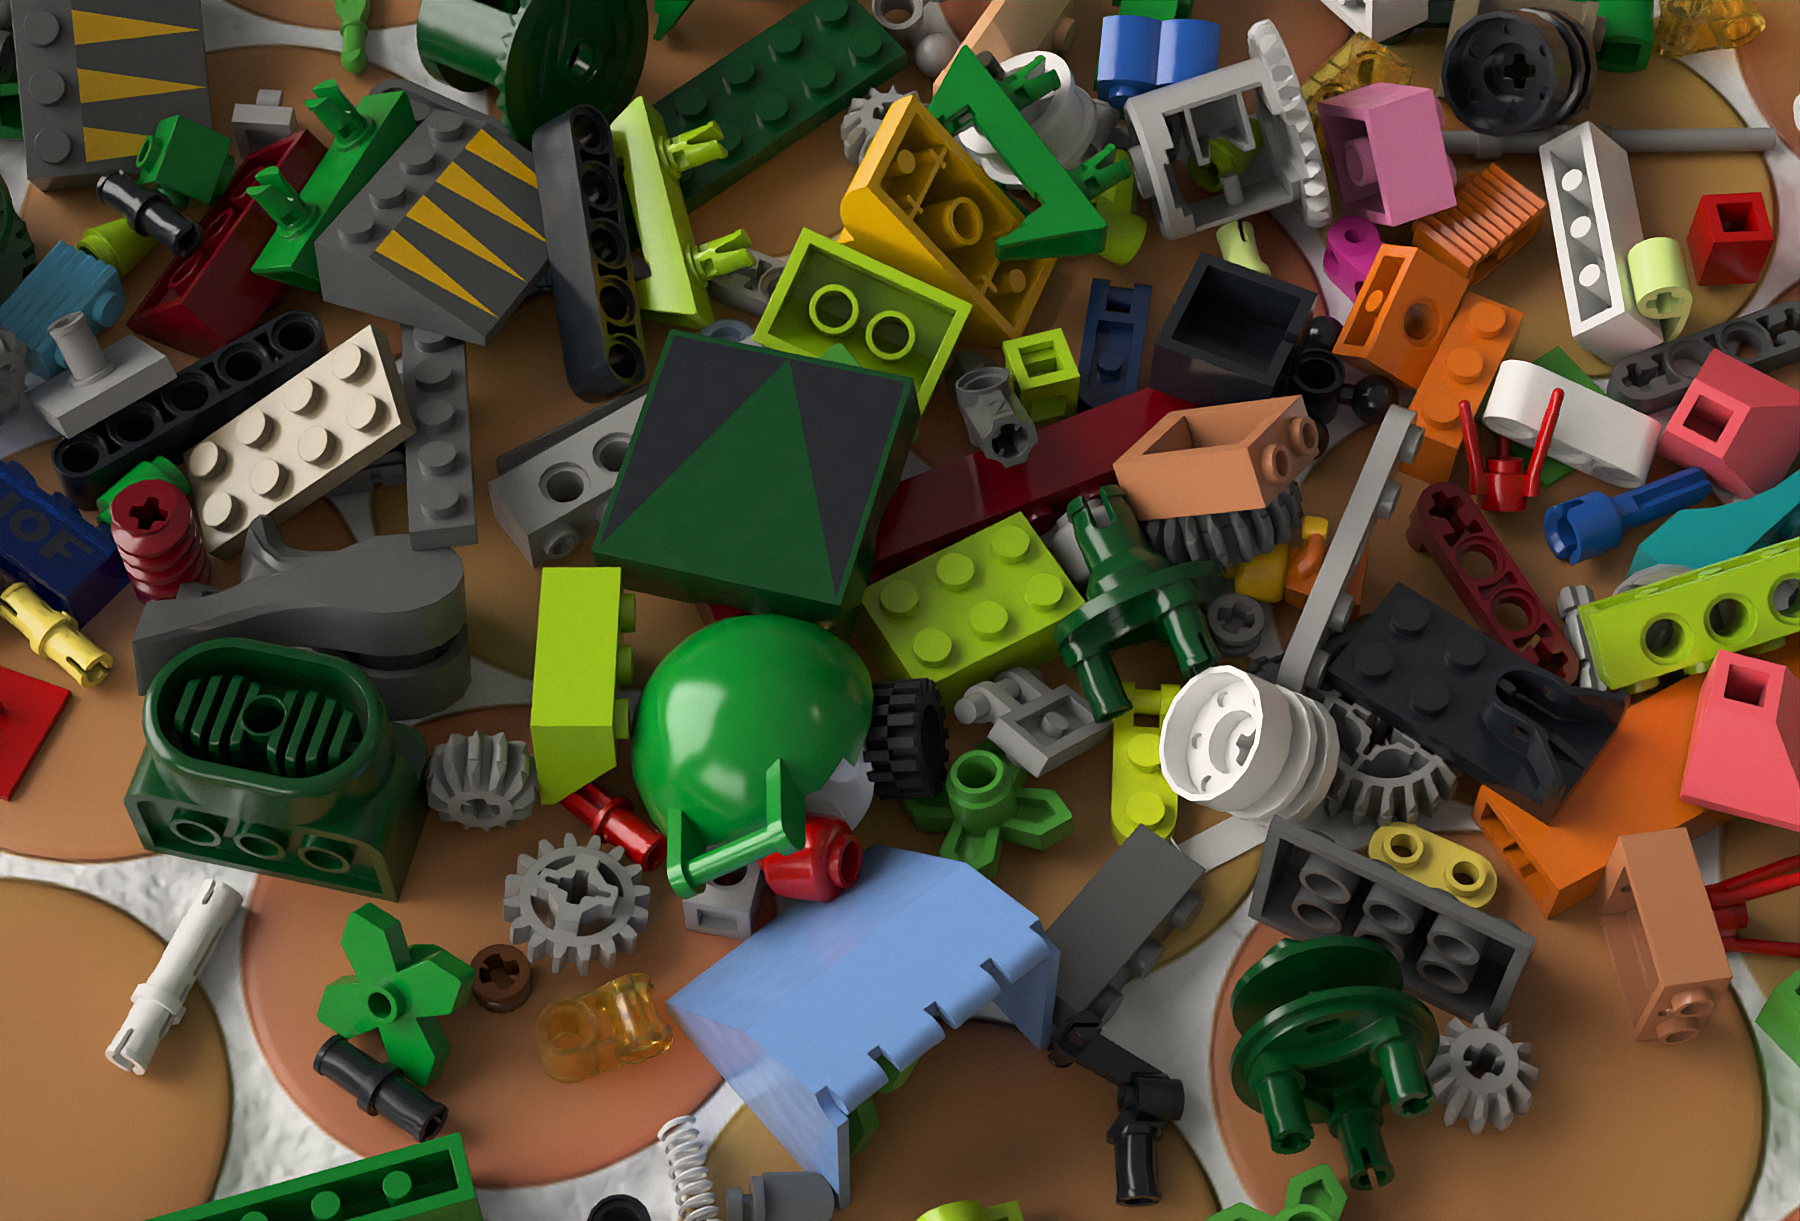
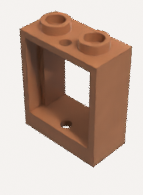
[1113,395,1320,522]
[1593,827,1733,1045]

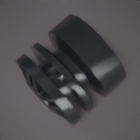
[1441,6,1598,137]

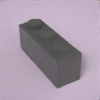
[1045,823,1206,1028]

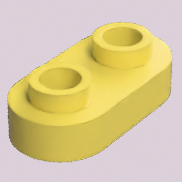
[1365,822,1497,913]

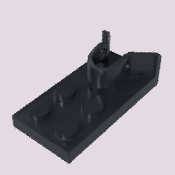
[1324,581,1630,826]

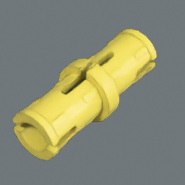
[0,582,113,689]

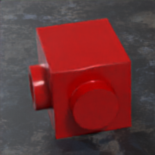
[1686,192,1774,286]

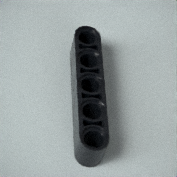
[532,103,647,404]
[51,310,329,511]

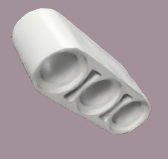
[1482,360,1663,489]

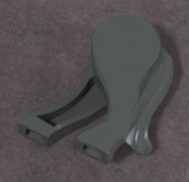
[132,514,472,722]

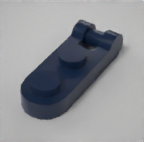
[1077,278,1152,413]

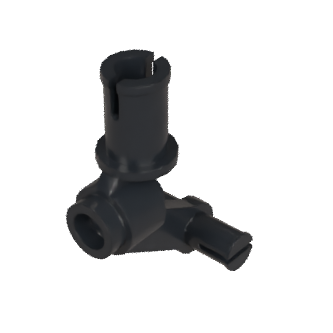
[1047,1010,1185,1207]

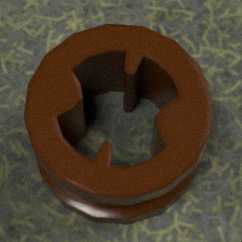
[470,944,533,1014]

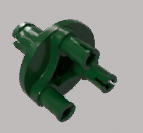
[1053,484,1228,724]

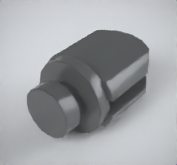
[725,1171,835,1221]

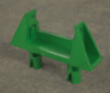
[928,44,1131,261]
[246,79,417,294]

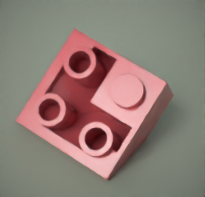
[1655,348,1800,500]
[1678,649,1800,832]

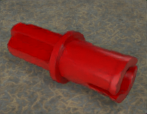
[559,780,667,872]

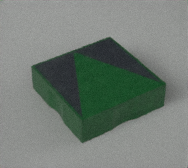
[591,329,921,639]

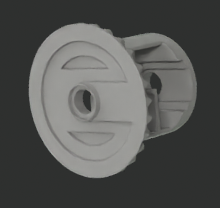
[1124,19,1332,241]

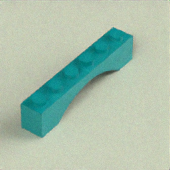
[1626,469,1800,579]

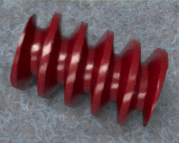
[109,479,211,605]

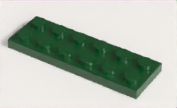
[619,0,909,254]

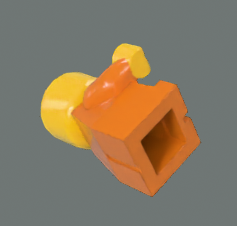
[1226,515,1369,623]

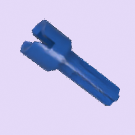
[1543,466,1712,566]

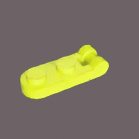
[1110,681,1181,846]

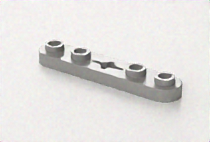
[1276,404,1425,695]

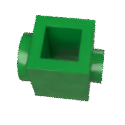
[136,115,235,213]

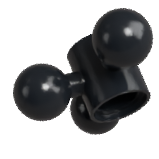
[1284,316,1399,461]

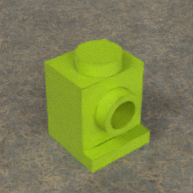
[1002,328,1080,428]

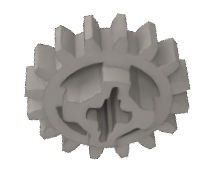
[502,833,650,976]

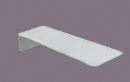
[1171,816,1309,873]

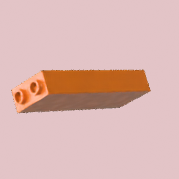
[1471,632,1800,919]

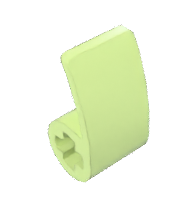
[1627,237,1693,348]

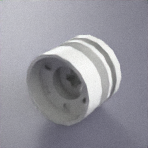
[1159,665,1340,829]

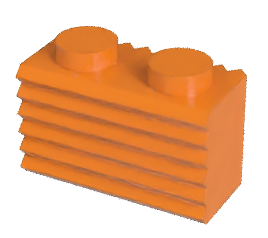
[1411,162,1548,295]

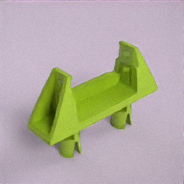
[610,96,756,330]

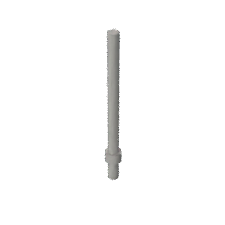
[1441,127,1776,160]

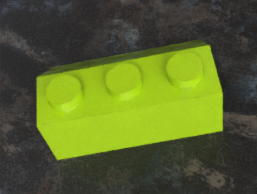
[752,227,973,418]
[530,567,636,805]

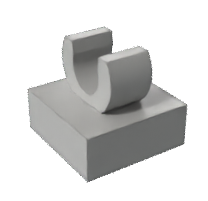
[231,89,299,159]

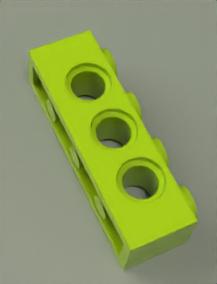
[1577,536,1800,694]

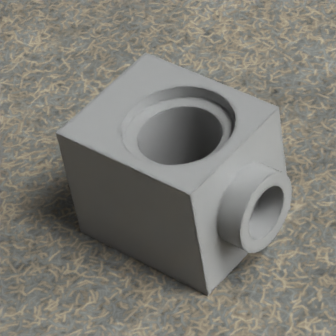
[683,840,767,941]

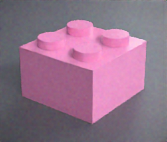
[1317,82,1457,227]

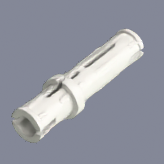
[104,879,243,1075]

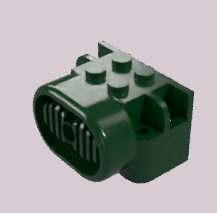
[124,637,432,903]

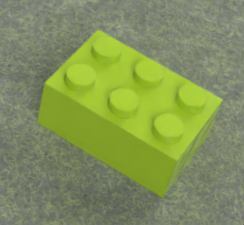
[855,511,1086,714]

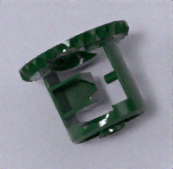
[416,0,649,153]

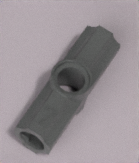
[944,348,1038,468]

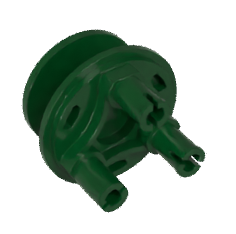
[1229,936,1440,1191]

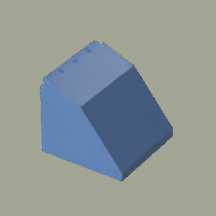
[665,844,1061,1211]

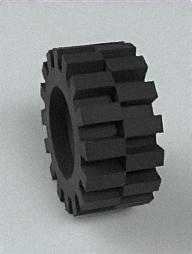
[863,678,949,800]

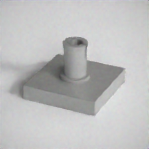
[24,311,177,439]

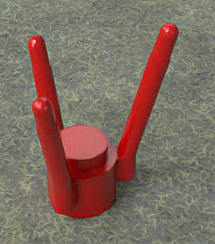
[1459,388,1565,512]
[1705,854,1800,958]

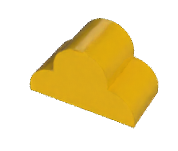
[836,94,1057,348]

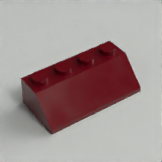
[125,128,329,359]

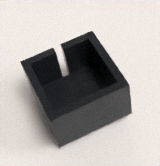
[1149,251,1318,407]

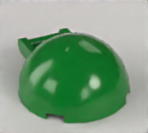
[630,613,874,900]

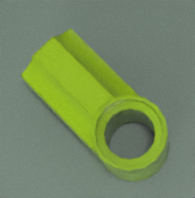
[1090,149,1147,266]

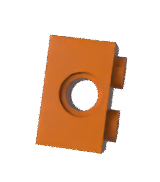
[1332,244,1470,390]

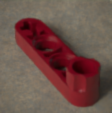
[1405,482,1579,685]

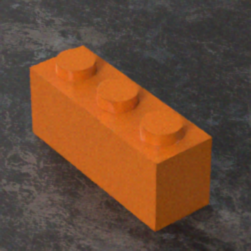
[1399,291,1525,484]

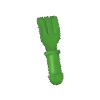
[334,0,371,75]

